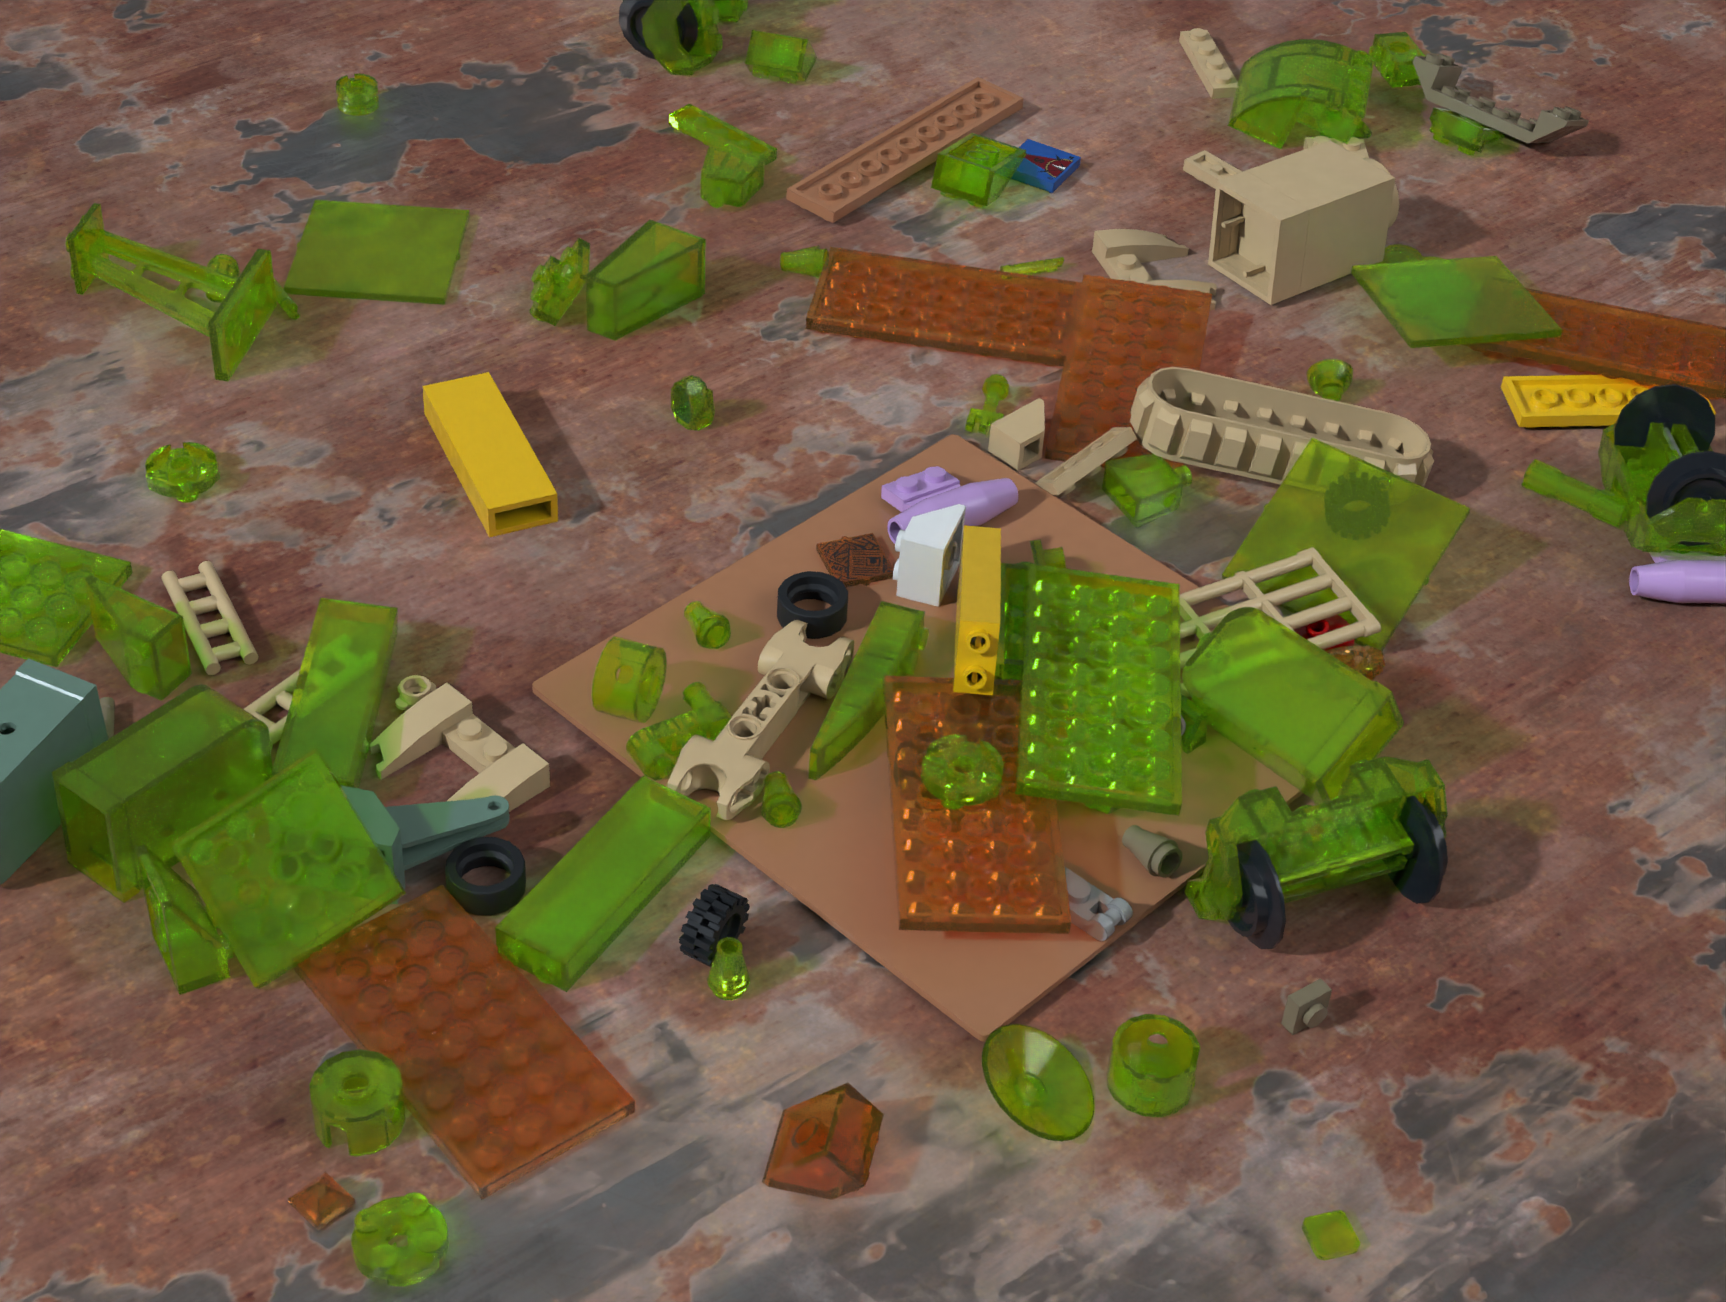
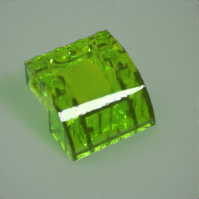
[1228,39,1374,149]

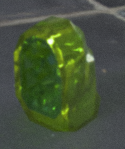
[671,375,715,431]

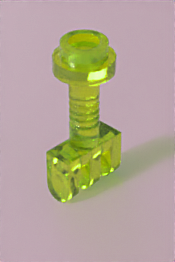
[965,374,1010,435]

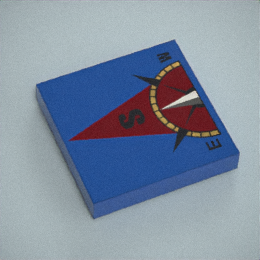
[999,139,1081,193]

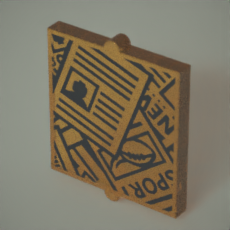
[816,533,894,588]

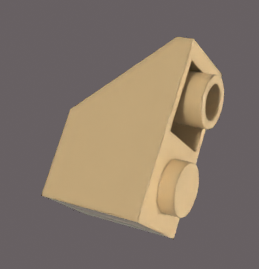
[988,398,1045,471]

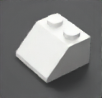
[893,504,966,607]

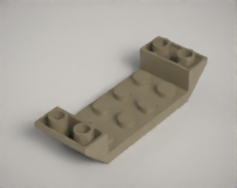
[1413,53,1589,143]

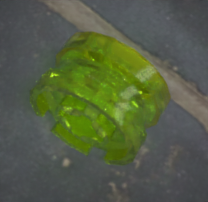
[335,74,379,116]

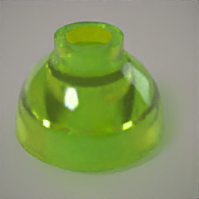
[1306,359,1353,401]

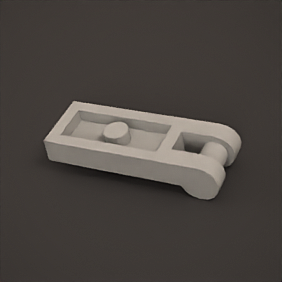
[1015,852,1133,941]

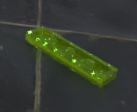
[669,104,777,170]

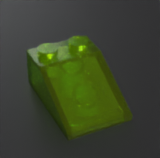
[931,133,1027,207]
[85,575,192,701]
[135,845,234,995]

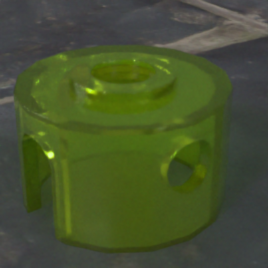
[592,636,667,723]
[1107,1014,1200,1117]
[309,1049,406,1157]

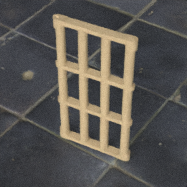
[1098,547,1381,704]

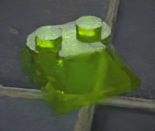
[1429,107,1506,156]

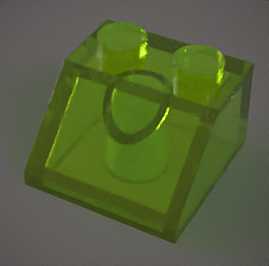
[745,30,817,83]

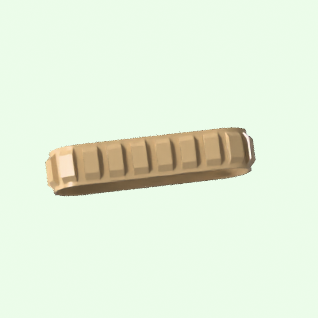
[1130,367,1434,507]

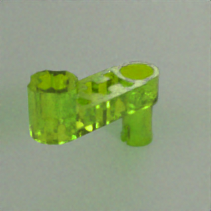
[626,682,732,781]

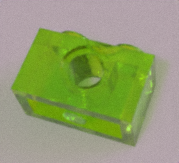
[1369,32,1425,88]

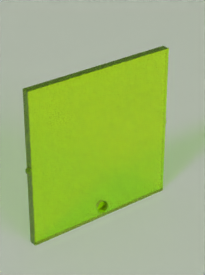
[284,200,470,305]
[1351,256,1562,348]
[1222,438,1470,654]

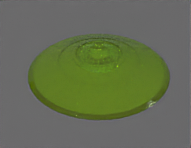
[982,1024,1095,1141]

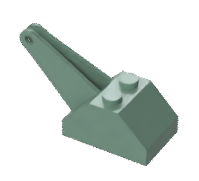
[269,784,510,904]

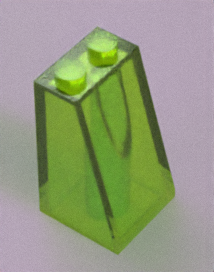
[586,220,706,341]

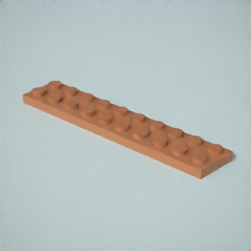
[786,77,1024,223]

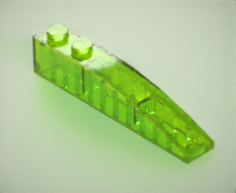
[809,601,929,780]

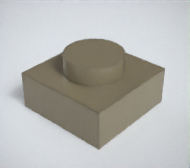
[1281,979,1332,1035]

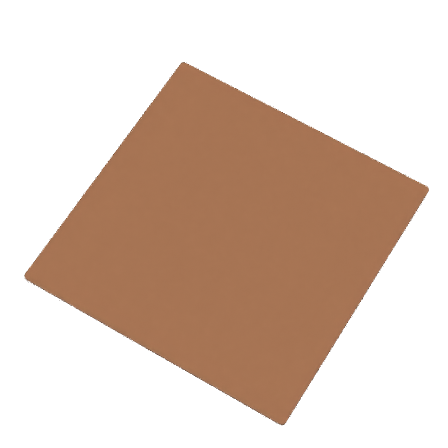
[532,434,1397,1041]

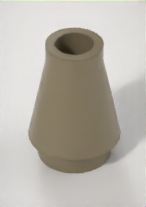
[1122,825,1182,878]

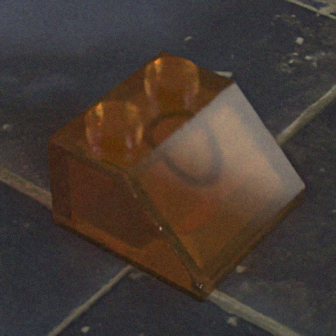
[762,1082,884,1200]

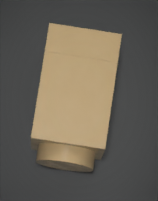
[1208,140,1399,305]

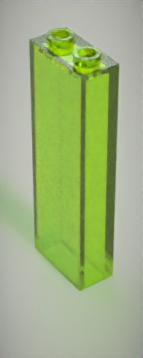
[272,598,398,801]
[495,776,711,992]

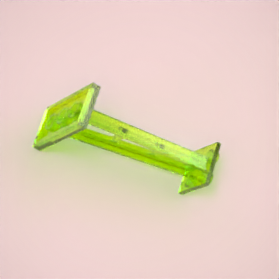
[66,203,277,381]

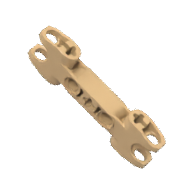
[667,620,854,821]

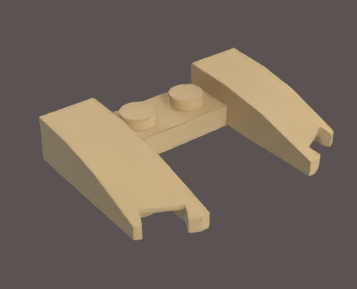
[1092,229,1217,322]
[370,683,550,812]

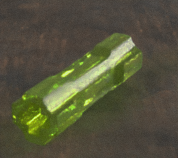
[1522,459,1632,529]

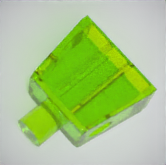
[701,147,765,208]
[1102,454,1192,528]

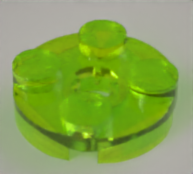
[145,442,220,503]
[921,734,1004,810]
[351,1192,449,1287]

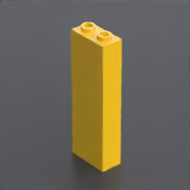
[422,372,558,538]
[953,525,1001,695]

